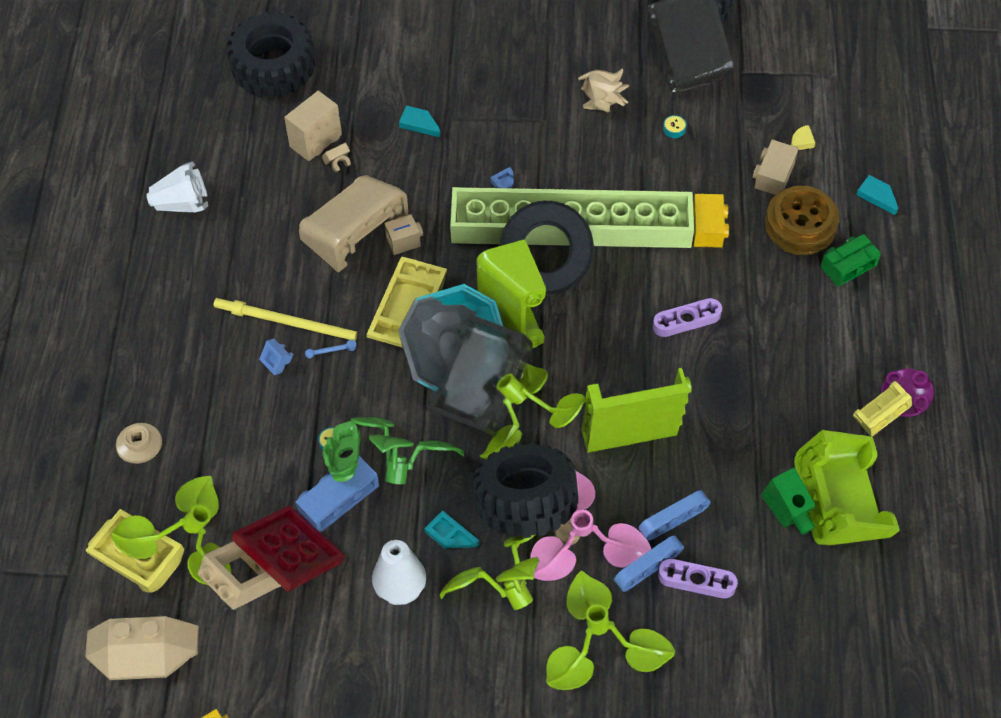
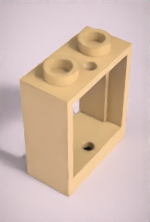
[198,542,281,610]

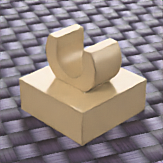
[322,143,351,172]

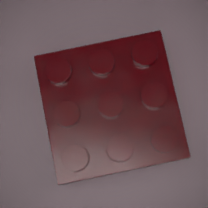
[231,505,345,592]

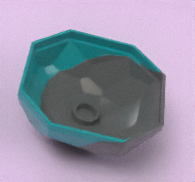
[398,284,510,397]

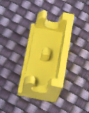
[853,381,912,437]

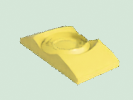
[367,256,447,348]

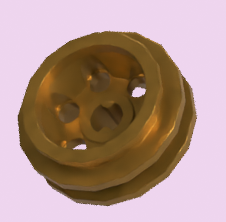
[765,186,840,255]

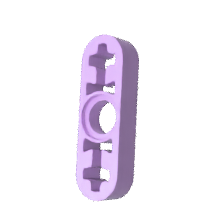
[653,298,722,337]
[658,559,737,598]

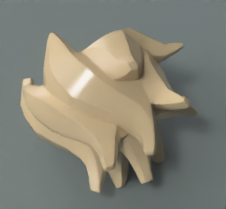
[578,69,629,113]

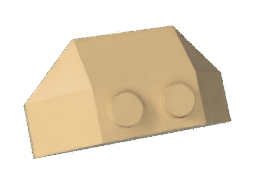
[85,616,199,680]

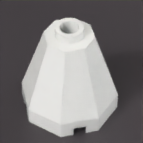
[147,161,208,212]

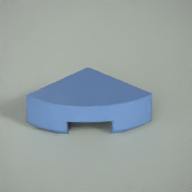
[490,167,514,189]

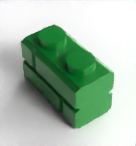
[821,234,881,287]

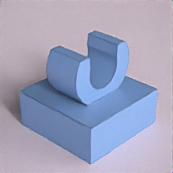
[259,339,294,375]

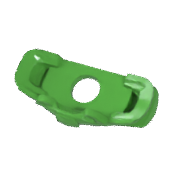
[322,421,361,482]

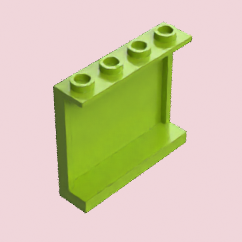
[581,368,692,453]

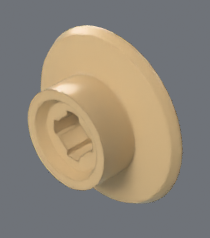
[116,423,162,464]

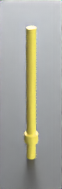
[214,298,357,341]

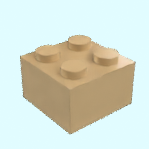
[284,91,342,161]

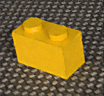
[693,194,729,247]

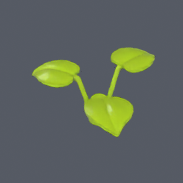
[480,364,586,459]
[111,476,231,586]
[440,535,540,610]
[546,571,675,690]

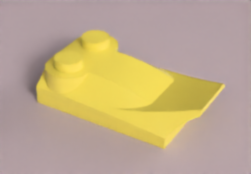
[86,509,184,592]

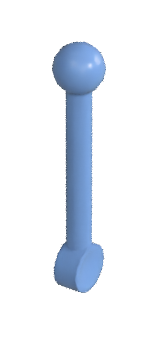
[305,340,356,358]

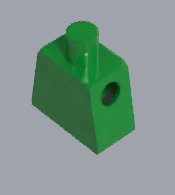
[761,468,815,535]

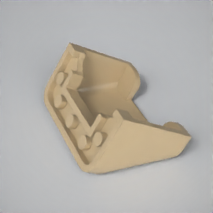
[299,175,409,273]

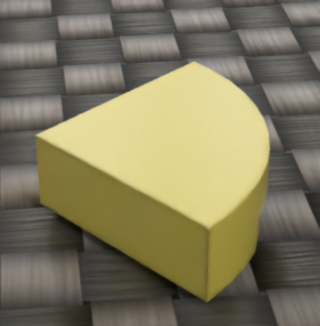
[791,125,815,150]

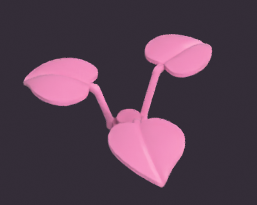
[531,471,651,581]

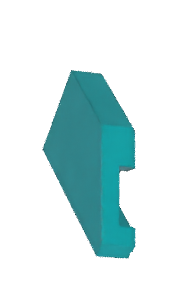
[399,106,440,137]
[857,175,898,215]
[424,511,479,549]

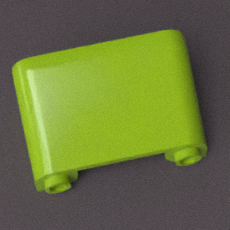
[477,239,546,348]
[794,430,900,546]

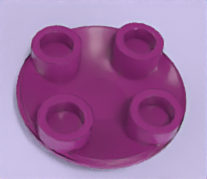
[881,369,934,417]

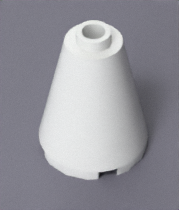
[372,540,426,605]

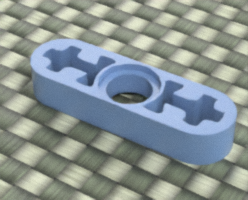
[639,490,711,541]
[614,536,684,592]

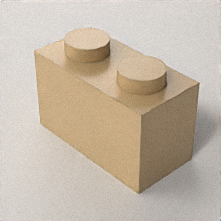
[753,140,799,195]

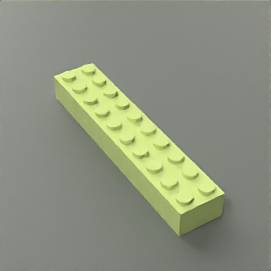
[450,187,694,248]

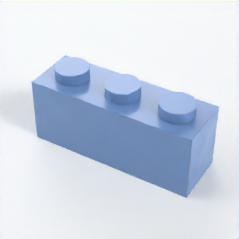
[296,456,379,533]

